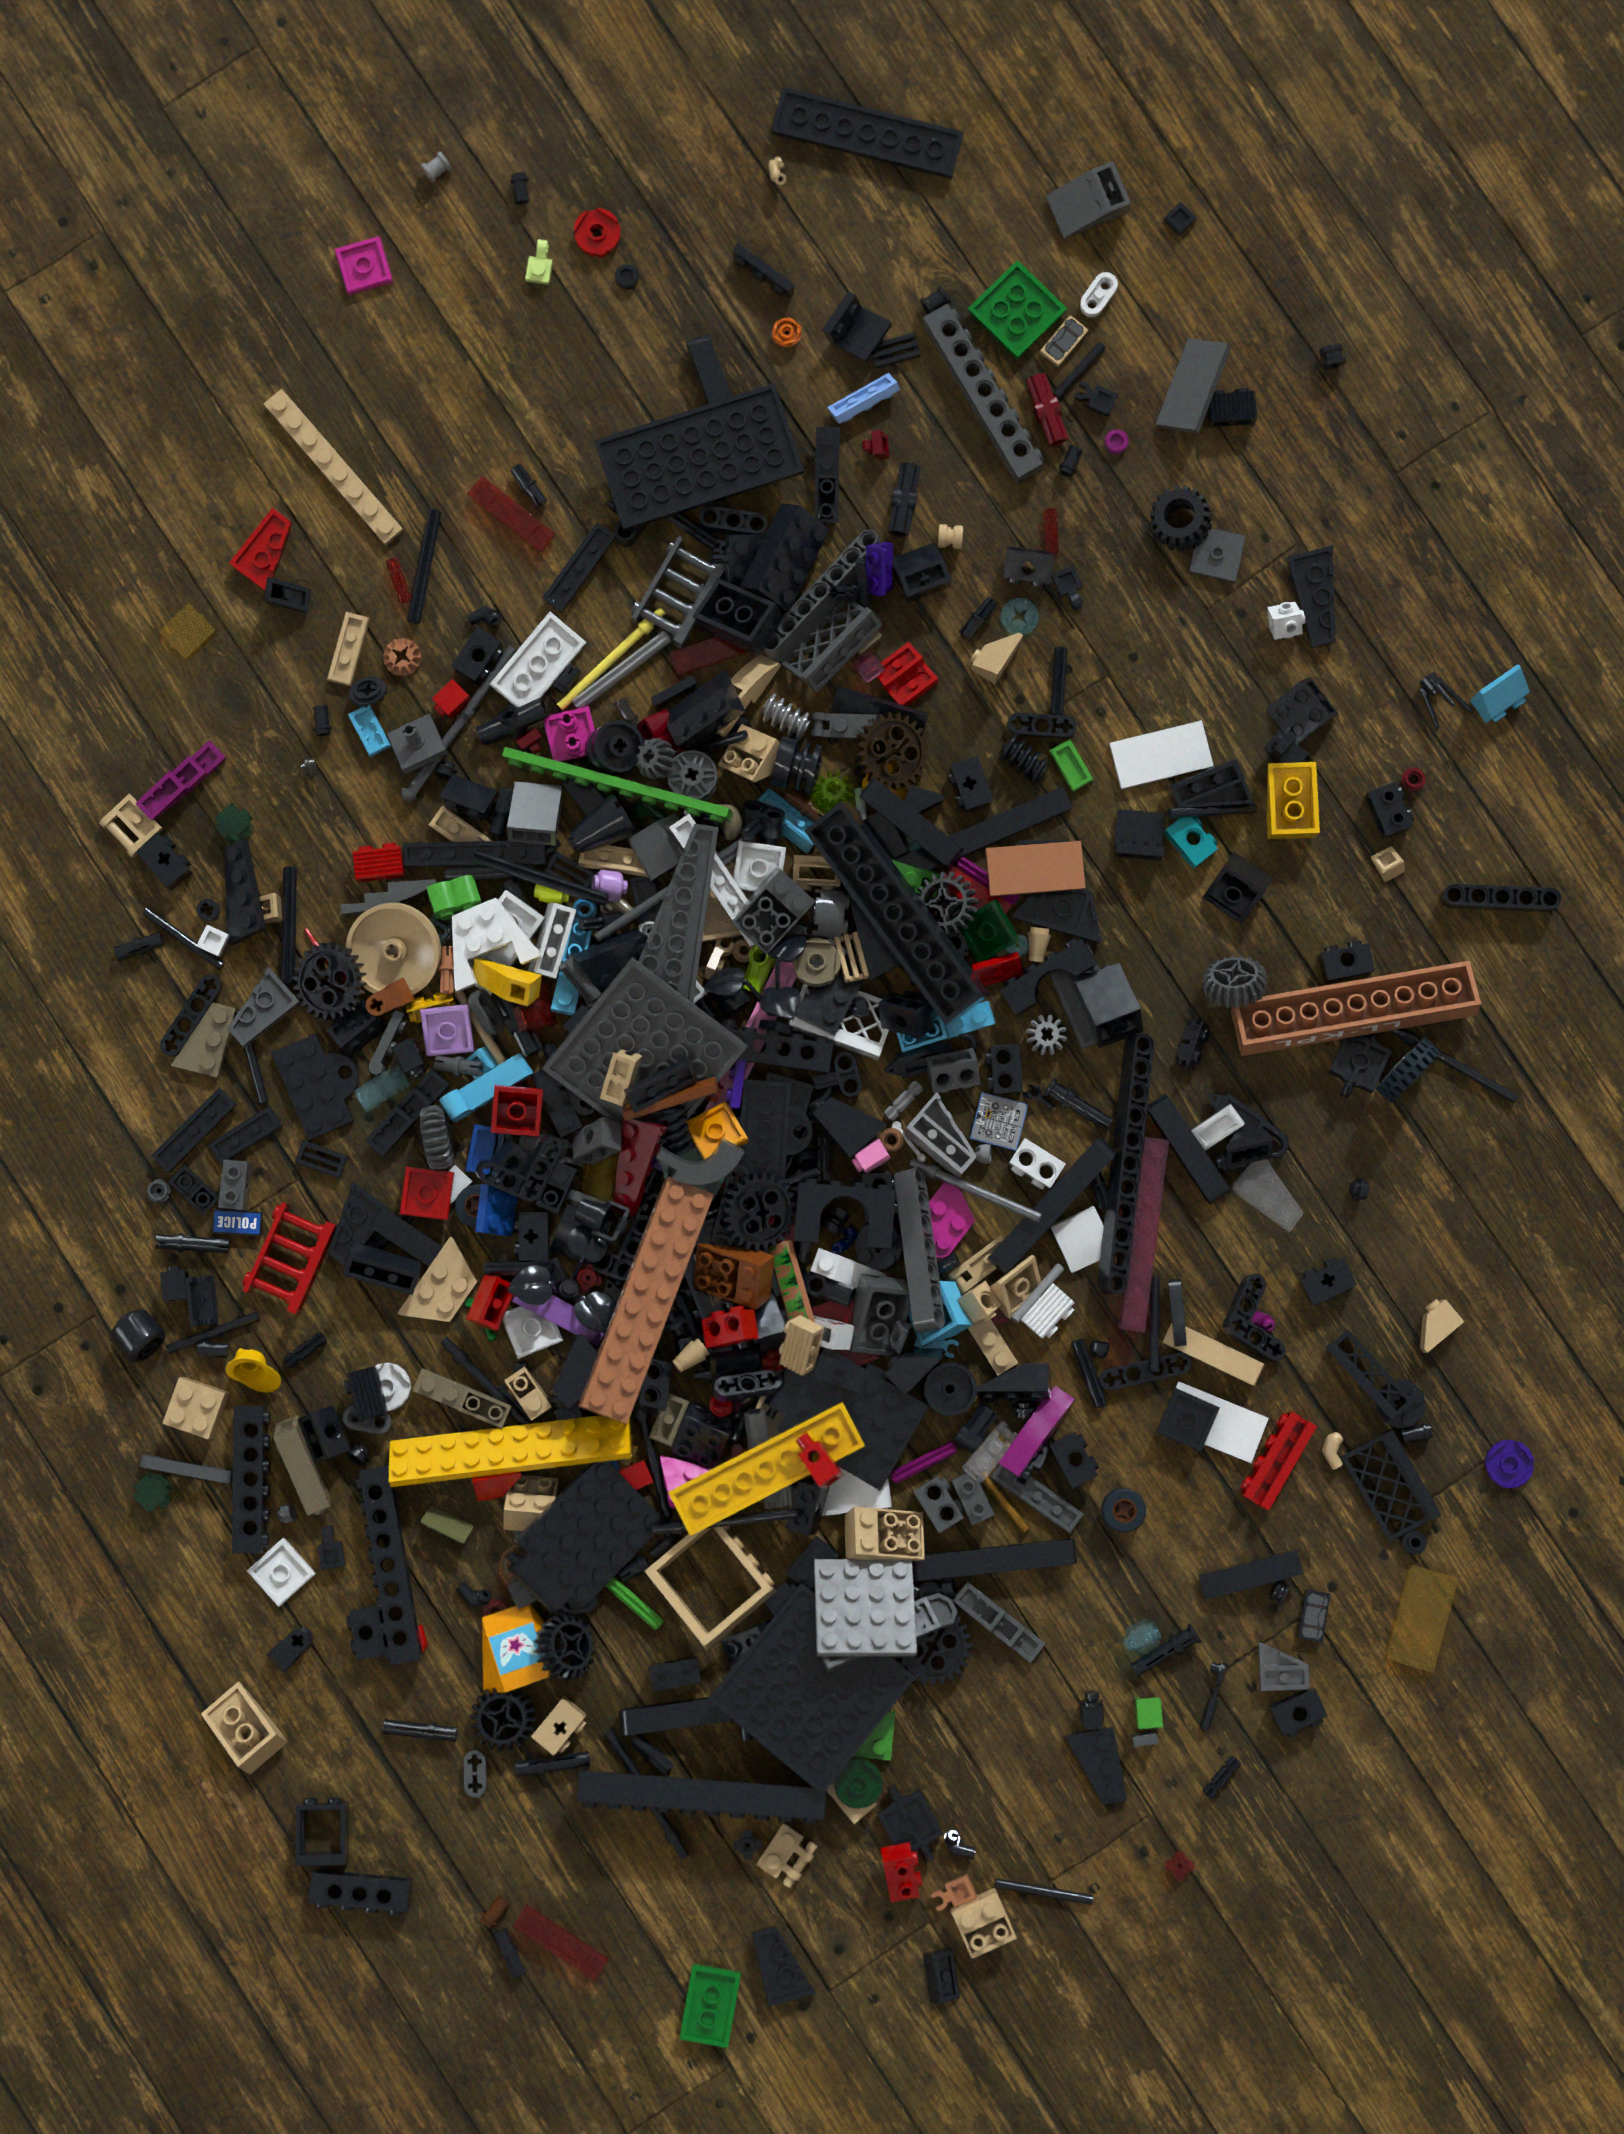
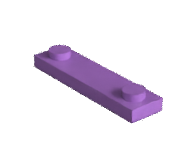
[512,1295,604,1346]

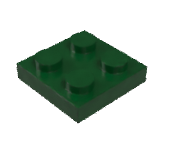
[959,899,1020,963]

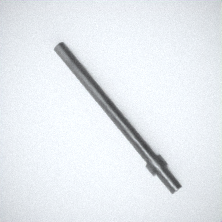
[909,1159,1043,1223]

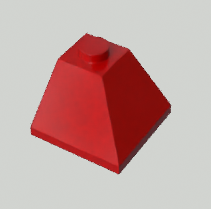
[472,1471,521,1502]

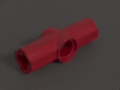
[1026,373,1069,447]

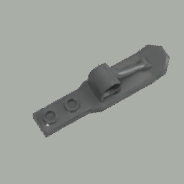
[820,1593,957,1672]

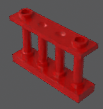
[242,1202,338,1314]

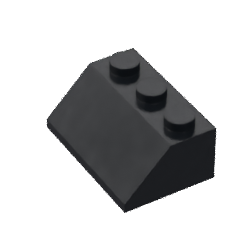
[667,671,746,750]

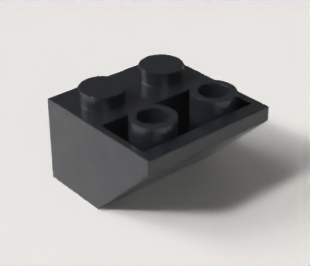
[893,543,952,603]
[440,774,499,822]

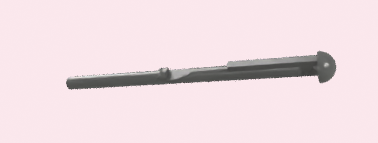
[401,645,517,802]
[594,836,756,942]

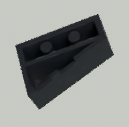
[568,928,648,996]

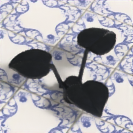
[704,935,807,1020]
[508,1225,615,1333]

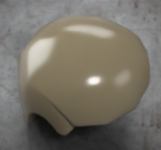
[718,804,742,841]

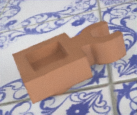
[931,1874,978,1910]

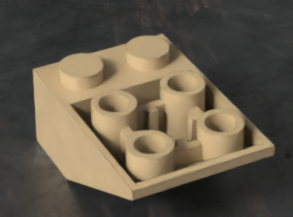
[845,1506,925,1561]

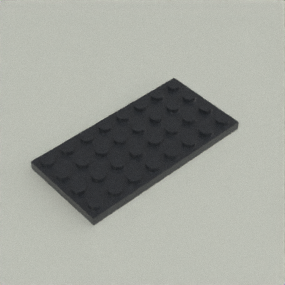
[594,383,804,531]

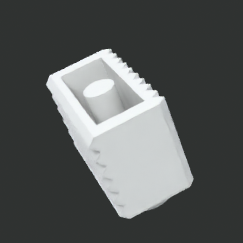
[1021,1283,1075,1339]

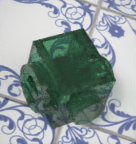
[214,803,255,843]
[132,1472,175,1513]

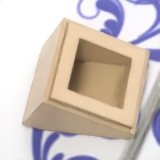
[1371,846,1405,882]

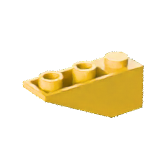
[473,957,542,1006]

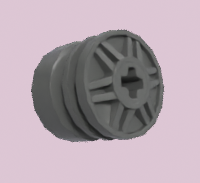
[667,750,718,802]

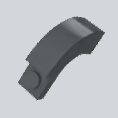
[656,1137,744,1185]

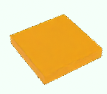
[686,1101,749,1160]

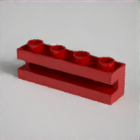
[1240,1411,1317,1510]

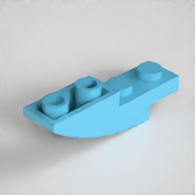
[551,918,593,1016]
[897,1001,996,1052]

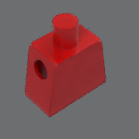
[795,1432,844,1490]

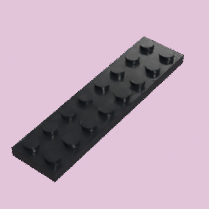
[771,87,964,179]

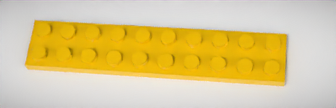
[389,1415,631,1487]

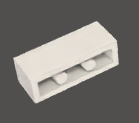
[528,903,576,979]

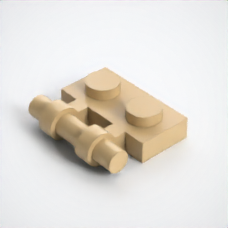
[756,1822,818,1888]

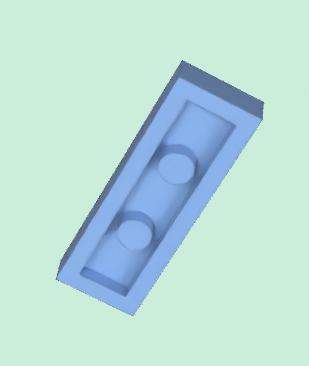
[827,373,900,424]

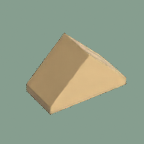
[260,893,282,923]

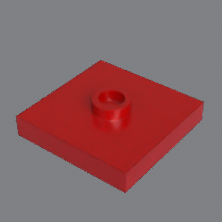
[400,1167,455,1221]

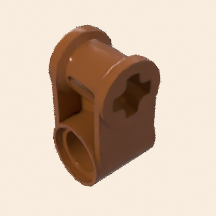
[366,978,415,1016]

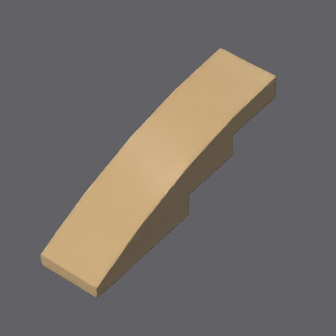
[1163,1323,1265,1386]

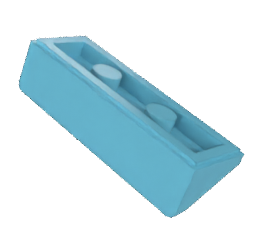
[757,788,814,853]

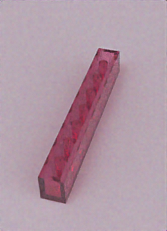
[1118,1137,1169,1332]

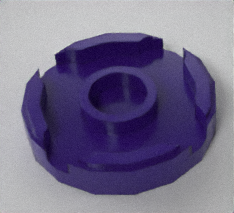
[1484,1440,1534,1488]

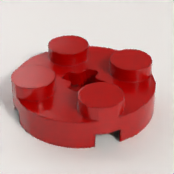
[574,208,621,258]

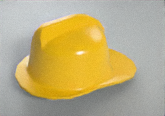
[226,1348,281,1393]

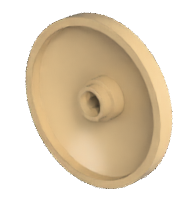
[346,903,441,995]

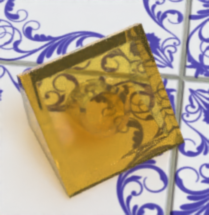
[579,1154,619,1201]

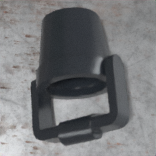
[575,1199,630,1244]

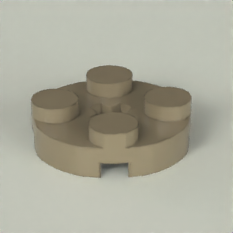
[793,938,841,987]

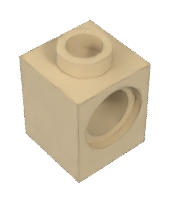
[958,1281,1002,1324]

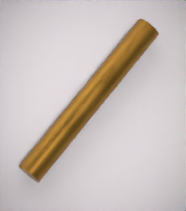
[977,1470,1030,1533]

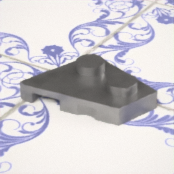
[1258,1642,1310,1691]

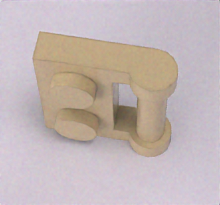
[99,794,163,858]

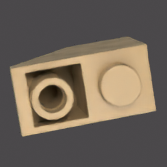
[504,1367,553,1421]

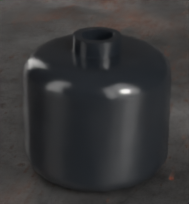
[110,1309,166,1363]

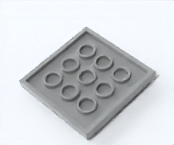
[814,1559,917,1656]

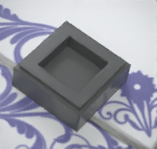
[1131,1731,1158,1747]

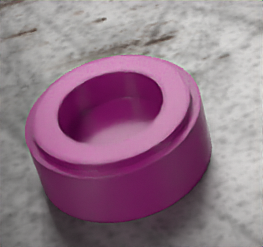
[1104,429,1129,455]

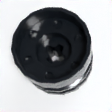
[771,736,823,794]

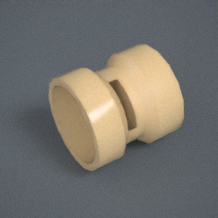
[938,524,963,549]

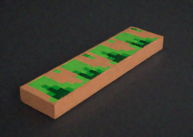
[768,1240,815,1322]

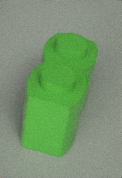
[427,875,481,920]

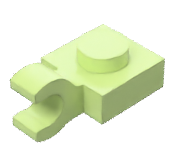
[525,240,553,285]

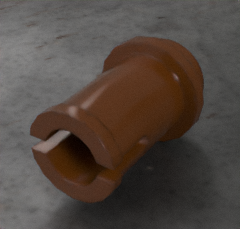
[480,1895,510,1929]

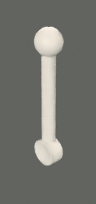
[892,1121,927,1162]

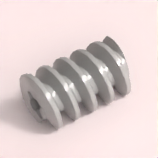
[759,693,812,742]

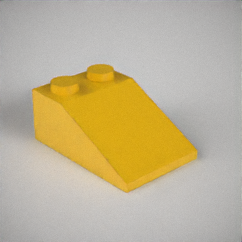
[1267,762,1320,839]

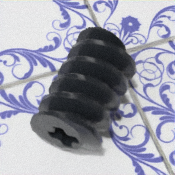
[998,734,1050,785]
[656,1104,693,1156]

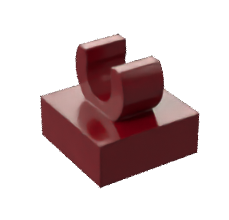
[862,430,890,460]
[514,726,542,755]

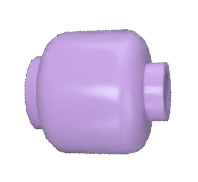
[591,870,628,902]

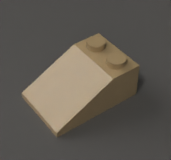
[201,1681,287,1774]

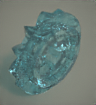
[1001,597,1039,635]

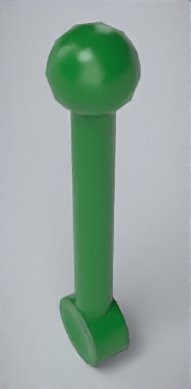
[465,1298,496,1341]

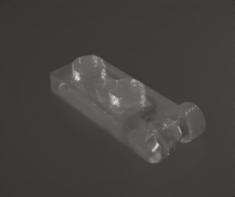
[962,1420,1018,1484]

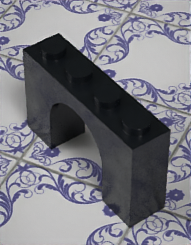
[794,1178,896,1249]

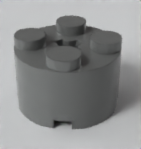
[809,889,849,939]

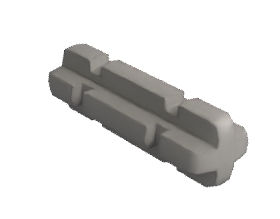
[884,1081,923,1121]

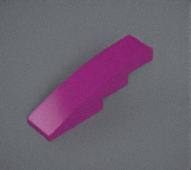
[135,740,227,821]
[999,1386,1076,1477]

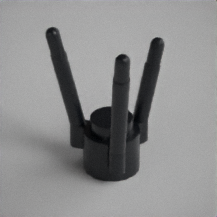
[1419,672,1473,729]

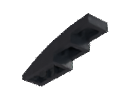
[365,1068,451,1157]
[1199,1550,1304,1599]

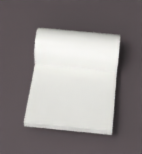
[814,1467,892,1516]

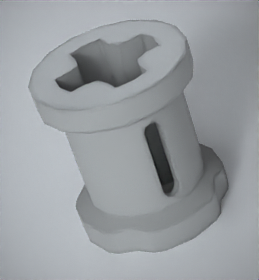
[421,152,452,183]

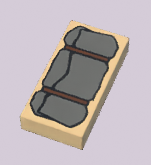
[1040,315,1088,367]

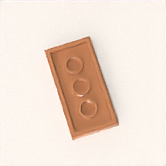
[985,841,1086,897]

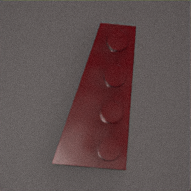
[613,1117,667,1216]

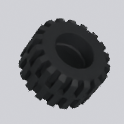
[1150,485,1212,551]

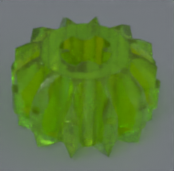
[814,771,853,811]

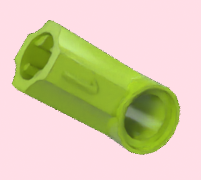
[743,946,776,994]

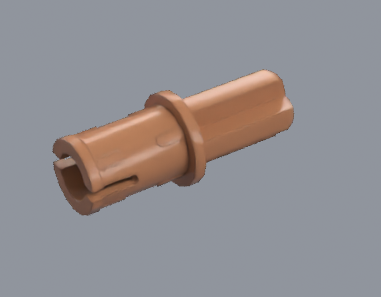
[438,946,454,995]

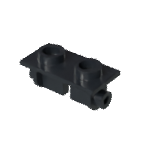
[1175,1018,1210,1071]

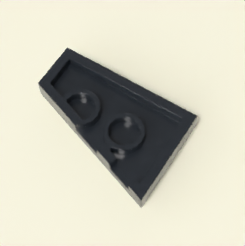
[1065,1726,1127,1805]

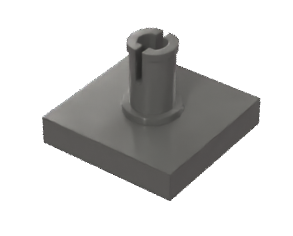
[387,713,448,774]

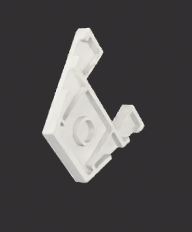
[452,898,543,992]

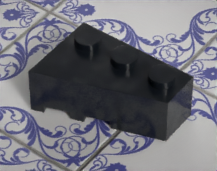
[1165,759,1254,808]

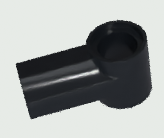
[953,1403,998,1454]

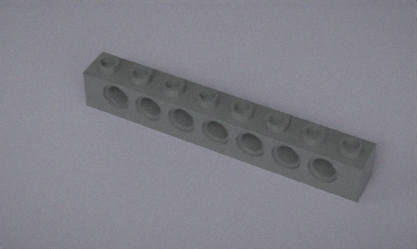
[922,304,1044,483]

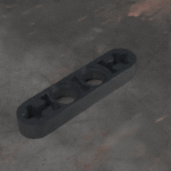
[160,974,223,1057]
[1098,1353,1192,1390]

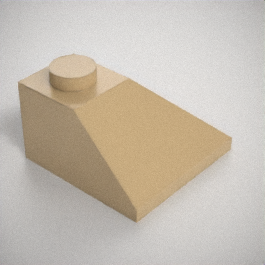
[970,633,1023,685]

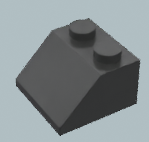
[628,813,684,881]

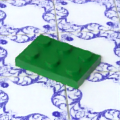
[679,1963,741,2048]

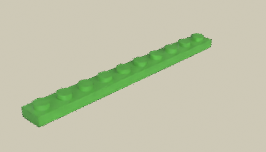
[502,747,733,823]

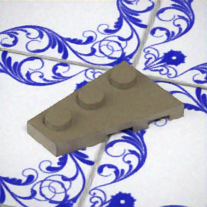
[171,1002,237,1078]

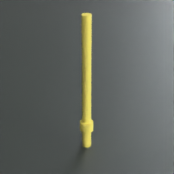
[557,607,666,711]

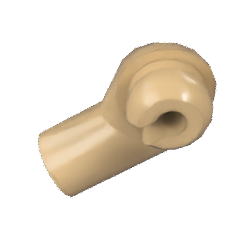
[768,157,786,185]
[1322,1432,1343,1470]

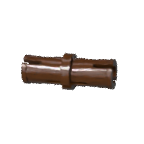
[784,787,826,822]

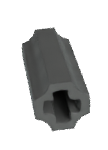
[744,1408,769,1450]

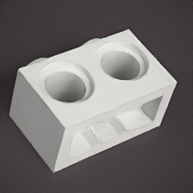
[1008,1138,1066,1190]

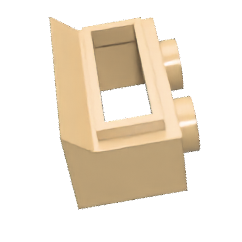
[793,855,841,892]

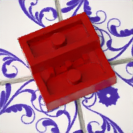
[871,642,939,706]

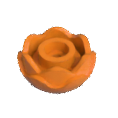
[772,318,802,347]

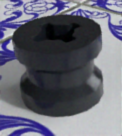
[1319,343,1347,370]

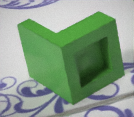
[1134,1697,1163,1729]

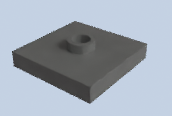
[1188,528,1245,583]

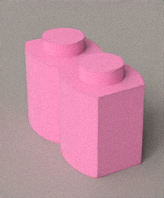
[851,1138,890,1174]

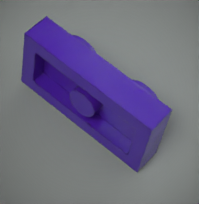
[726,1059,746,1110]

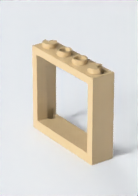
[645,1526,776,1649]

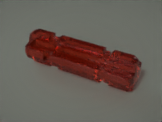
[1044,508,1059,555]
[386,558,411,604]

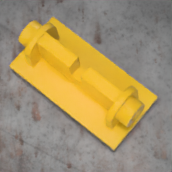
[406,992,456,1024]

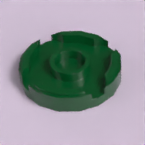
[834,1758,883,1809]

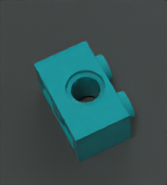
[1163,817,1218,870]

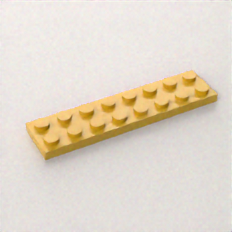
[668,1402,865,1536]

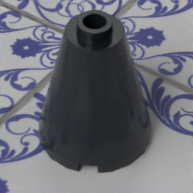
[567,794,637,853]

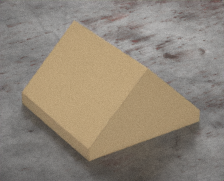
[990,1255,1041,1319]

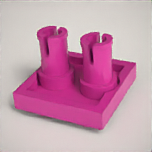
[543,706,595,762]

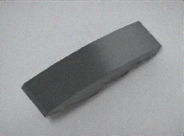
[341,879,438,917]
[953,1582,1046,1663]

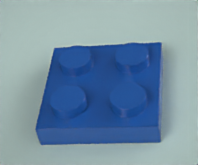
[475,1184,518,1237]

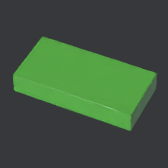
[1049,739,1094,793]

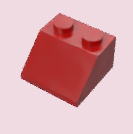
[491,1085,543,1137]

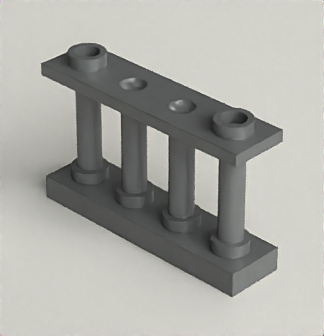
[631,536,725,650]

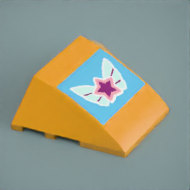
[482,1604,570,1694]

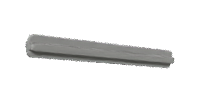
[572,631,671,709]

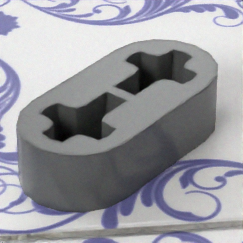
[464,1749,487,1797]

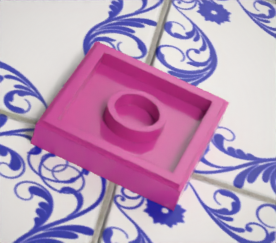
[335,236,393,295]

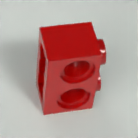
[701,1306,759,1348]

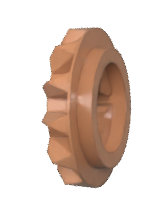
[383,638,421,676]

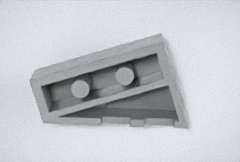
[903,1092,977,1178]

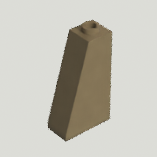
[273,1415,331,1516]

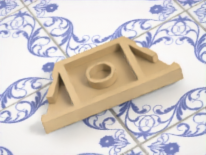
[398,1236,478,1322]

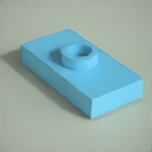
[348,705,392,758]

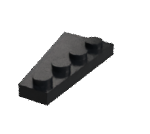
[1286,545,1336,649]

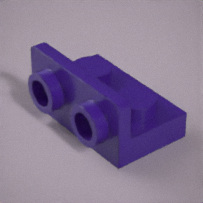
[866,542,893,596]

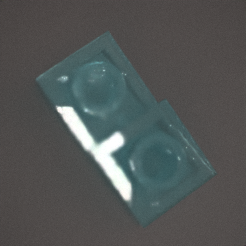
[354,1065,410,1112]

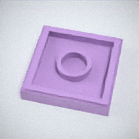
[420,1004,474,1057]

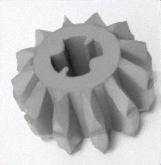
[1026,1015,1067,1055]

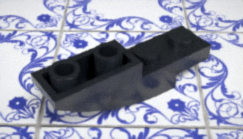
[815,427,840,523]

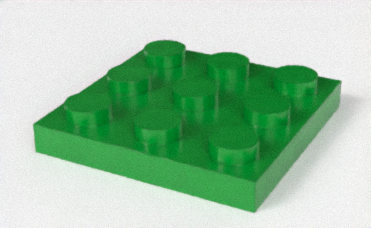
[967,260,1067,360]

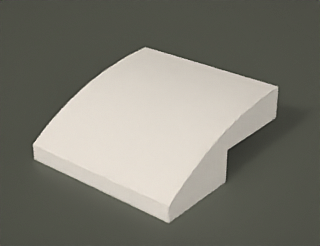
[1050,1206,1104,1273]

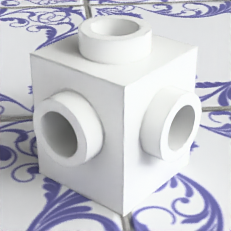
[1267,602,1305,640]

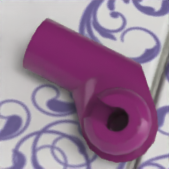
[1242,1311,1275,1332]

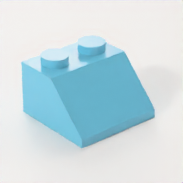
[1470,664,1530,723]
[908,1281,974,1346]

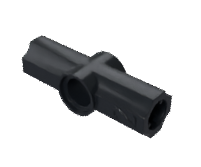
[888,462,921,537]
[476,698,549,746]
[492,993,544,1058]
[800,1269,856,1308]

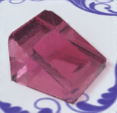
[851,653,884,683]

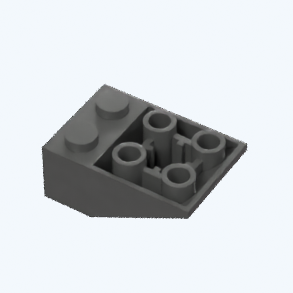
[1046,161,1131,239]
[732,867,816,955]

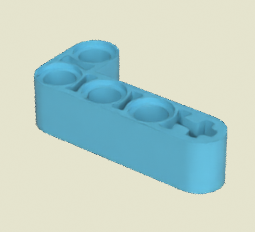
[439,1053,534,1123]

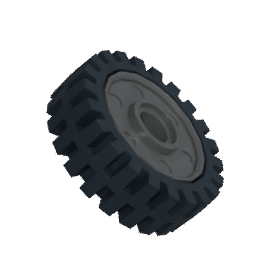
[1375,1037,1440,1103]

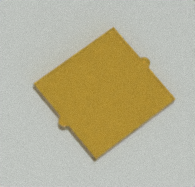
[159,603,216,660]

